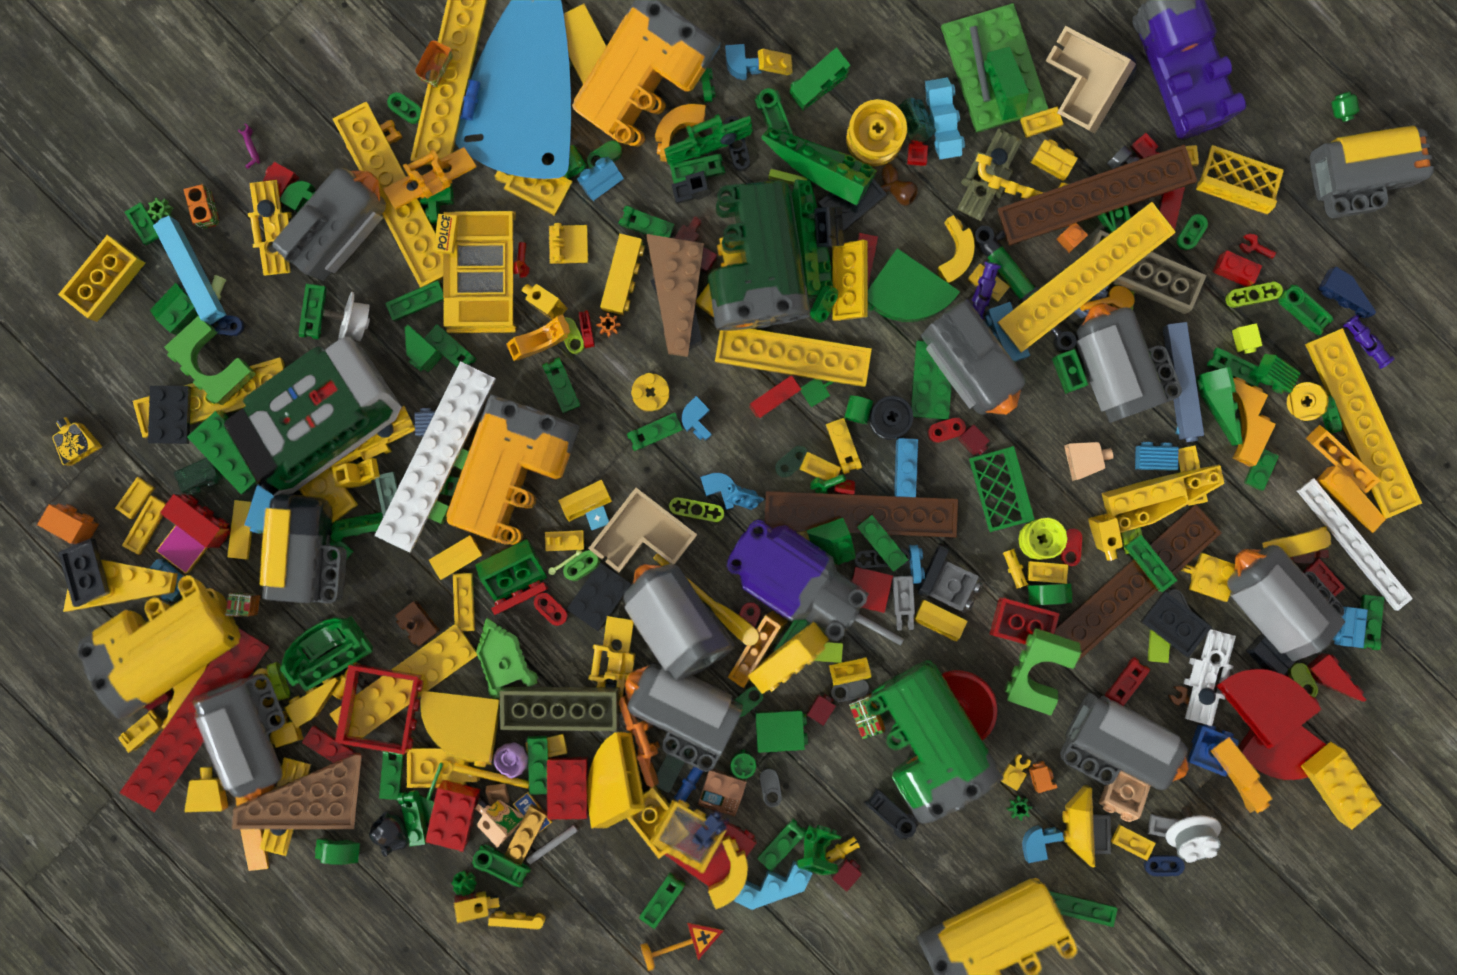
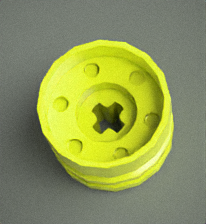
[1018,518,1067,560]

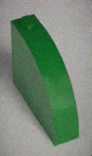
[868,248,960,322]

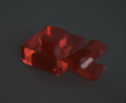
[674,216,702,242]
[1291,550,1328,563]

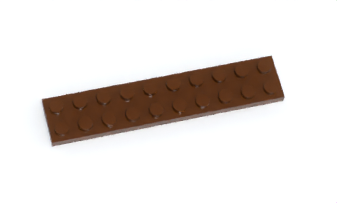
[997,145,1197,246]
[765,491,958,537]
[1054,504,1221,660]

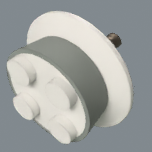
[1166,807,1221,862]

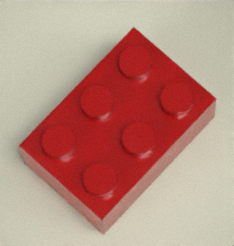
[159,494,231,548]
[989,598,1059,645]
[547,757,589,820]
[425,780,481,852]

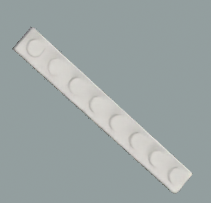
[1297,479,1413,611]

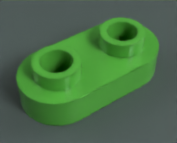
[563,550,600,581]

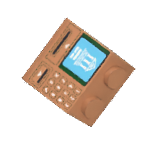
[698,769,746,816]

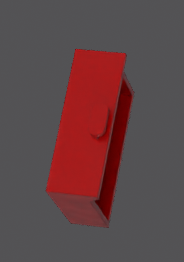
[750,375,801,418]

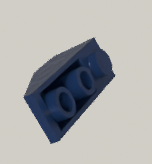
[1317,266,1376,318]

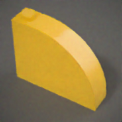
[420,691,500,767]
[587,732,645,828]

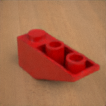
[1307,653,1366,702]

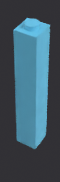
[153,215,226,325]

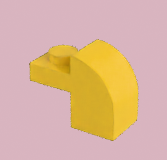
[332,458,380,488]

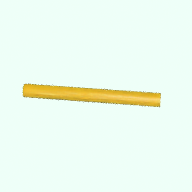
[452,763,529,789]

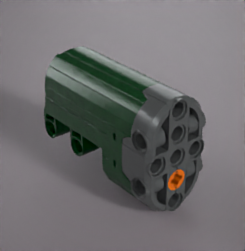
[708,181,810,331]

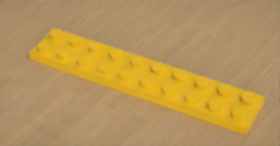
[410,0,488,170]
[333,101,443,288]
[997,202,1176,353]
[1305,328,1422,519]

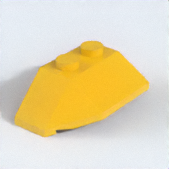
[1063,785,1095,867]

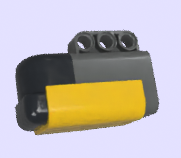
[260,494,347,603]

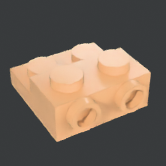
[1099,770,1150,822]

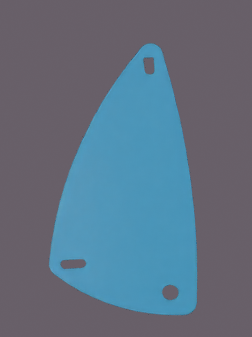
[455,0,571,179]

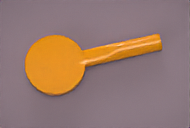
[1080,286,1135,311]

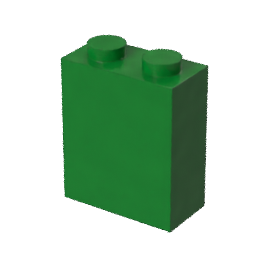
[755,709,808,753]

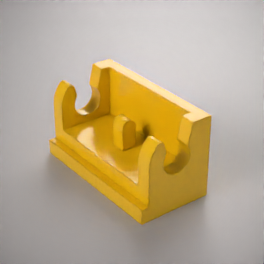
[118,710,163,753]

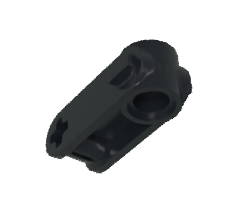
[864,788,918,840]

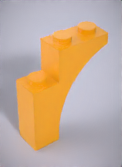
[1232,377,1276,467]
[1211,738,1273,813]

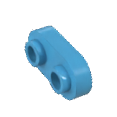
[909,545,925,584]

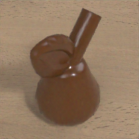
[880,163,918,206]

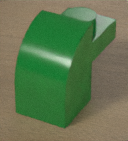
[280,181,316,213]
[420,184,454,225]
[1028,583,1072,605]
[315,838,360,865]

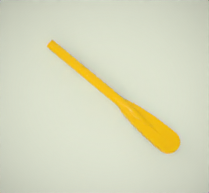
[653,553,760,646]

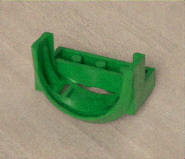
[280,616,373,692]

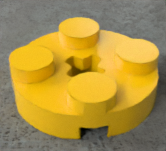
[631,373,669,412]
[1287,382,1329,421]

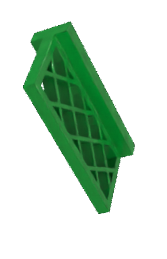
[969,446,1035,532]

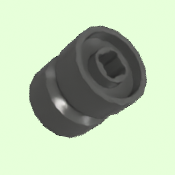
[1107,145,1140,169]

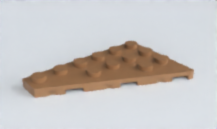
[232,753,362,829]

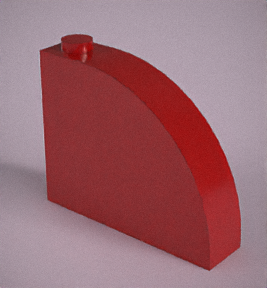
[1216,669,1322,749]
[1237,726,1326,780]
[664,818,756,887]

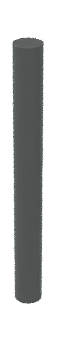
[969,26,991,102]

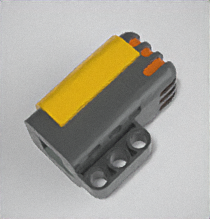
[1310,125,1434,218]

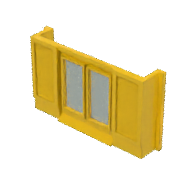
[443,211,516,333]

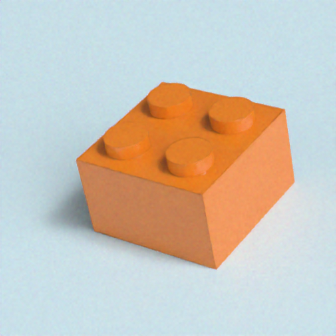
[37,503,99,544]

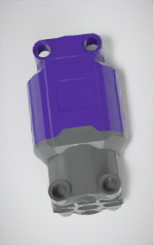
[727,519,869,640]

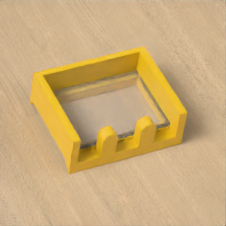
[649,799,726,873]

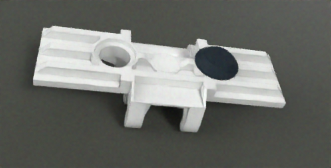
[1183,629,1236,726]

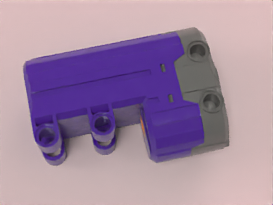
[1132,0,1246,140]

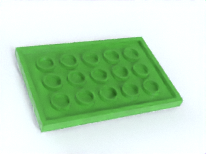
[941,4,1048,133]

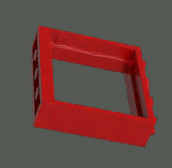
[335,664,424,754]

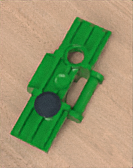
[664,114,753,165]

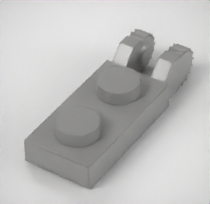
[893,576,915,630]

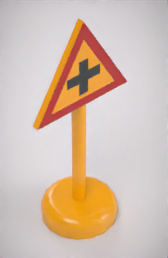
[640,923,724,971]

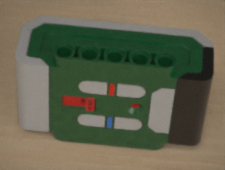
[223,336,401,496]

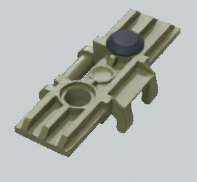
[957,128,1022,221]

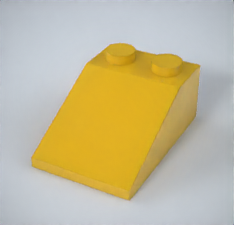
[627,786,690,858]

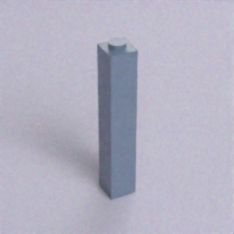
[1163,322,1204,442]

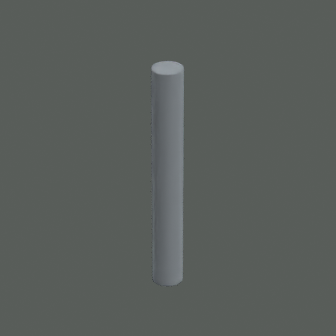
[855,614,904,646]
[526,825,578,865]

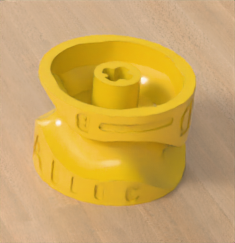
[846,99,907,167]

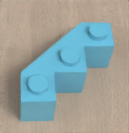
[925,77,965,159]
[734,860,812,910]

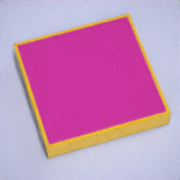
[156,525,208,574]

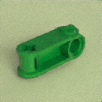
[755,88,793,135]
[1278,284,1334,335]
[472,843,531,888]

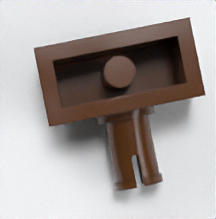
[395,601,441,646]

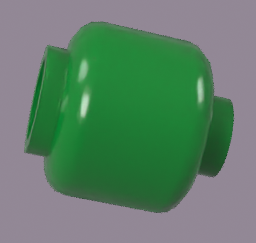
[1331,92,1360,122]

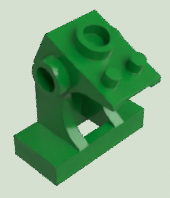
[798,825,841,876]

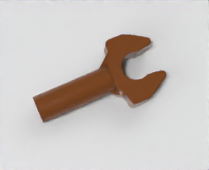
[1168,686,1190,705]

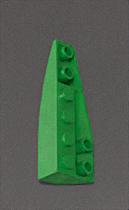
[761,127,877,205]
[792,179,833,298]

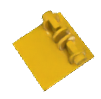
[549,223,588,264]

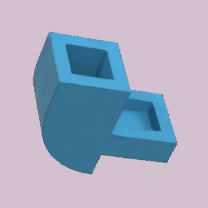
[725,44,764,80]
[682,396,712,441]
[701,473,734,510]
[1022,825,1064,863]

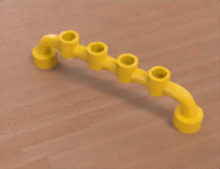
[976,154,1068,199]

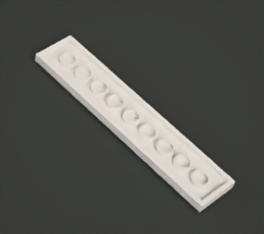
[375,362,496,553]

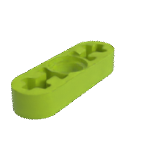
[1225,282,1283,308]
[669,497,724,522]

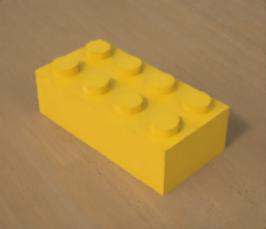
[58,235,145,322]
[748,622,829,694]
[1301,742,1381,830]

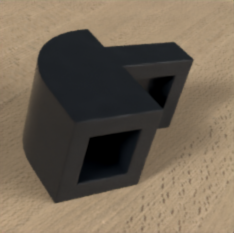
[671,171,711,204]

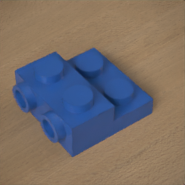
[1187,724,1239,777]

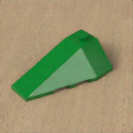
[1196,367,1242,446]

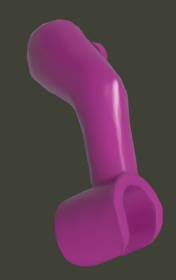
[238,123,260,169]

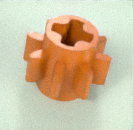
[596,313,621,338]

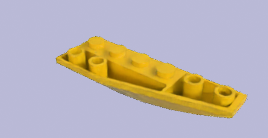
[1102,465,1224,533]

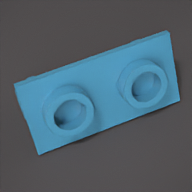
[725,484,765,510]

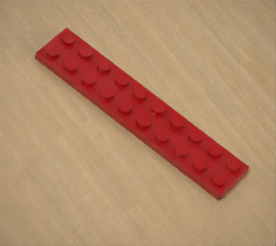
[120,627,269,813]

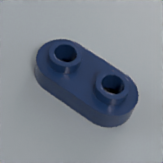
[211,315,244,336]
[1144,855,1185,876]

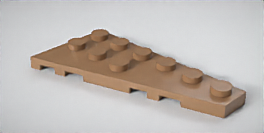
[646,234,704,357]

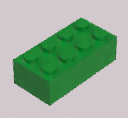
[187,410,263,494]

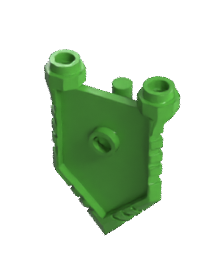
[476,618,538,699]

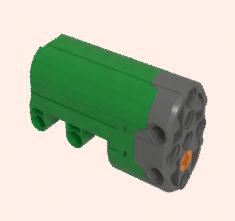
[866,660,1004,824]

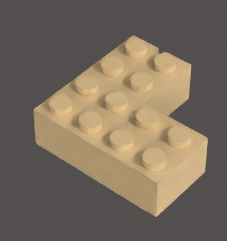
[1046,26,1136,134]
[588,488,697,573]

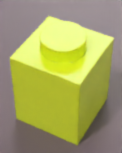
[1232,323,1262,354]

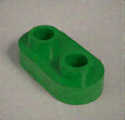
[701,67,715,103]
[387,92,422,124]
[1177,214,1208,250]
[810,285,838,323]

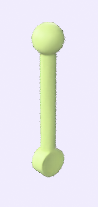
[548,550,583,575]

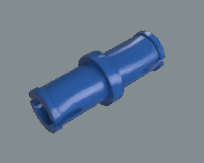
[461,80,481,121]
[674,767,705,802]

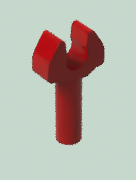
[1239,234,1276,259]
[513,242,530,278]

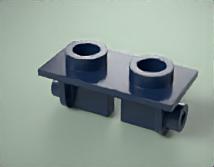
[692,811,730,851]

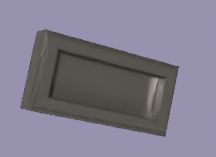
[1093,814,1111,854]

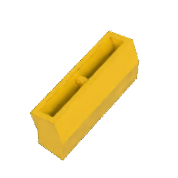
[558,480,612,522]
[429,535,483,580]
[914,600,968,642]

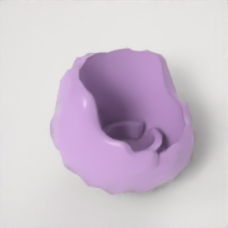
[493,742,528,778]

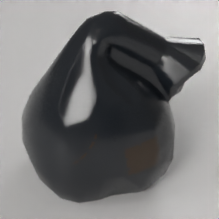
[369,811,408,857]

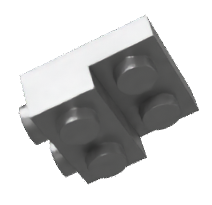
[929,561,983,613]

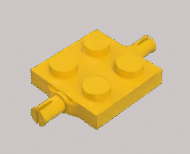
[1181,553,1235,602]

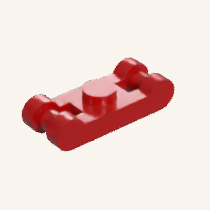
[1104,657,1150,706]

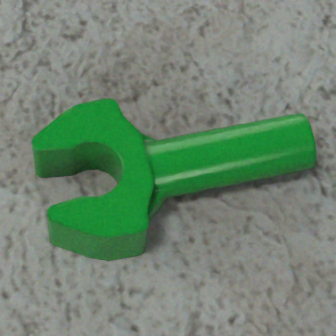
[810,474,846,493]

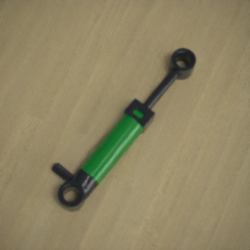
[973,226,1076,353]

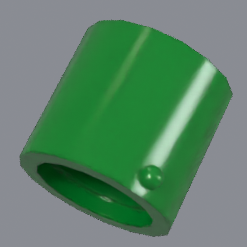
[564,145,587,178]
[844,395,873,424]
[731,749,756,779]

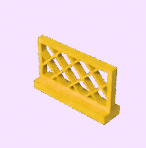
[1196,145,1284,215]

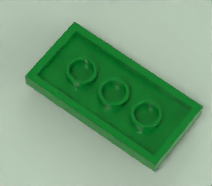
[911,341,951,420]

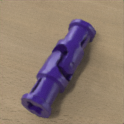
[972,261,1001,320]
[1343,315,1395,369]

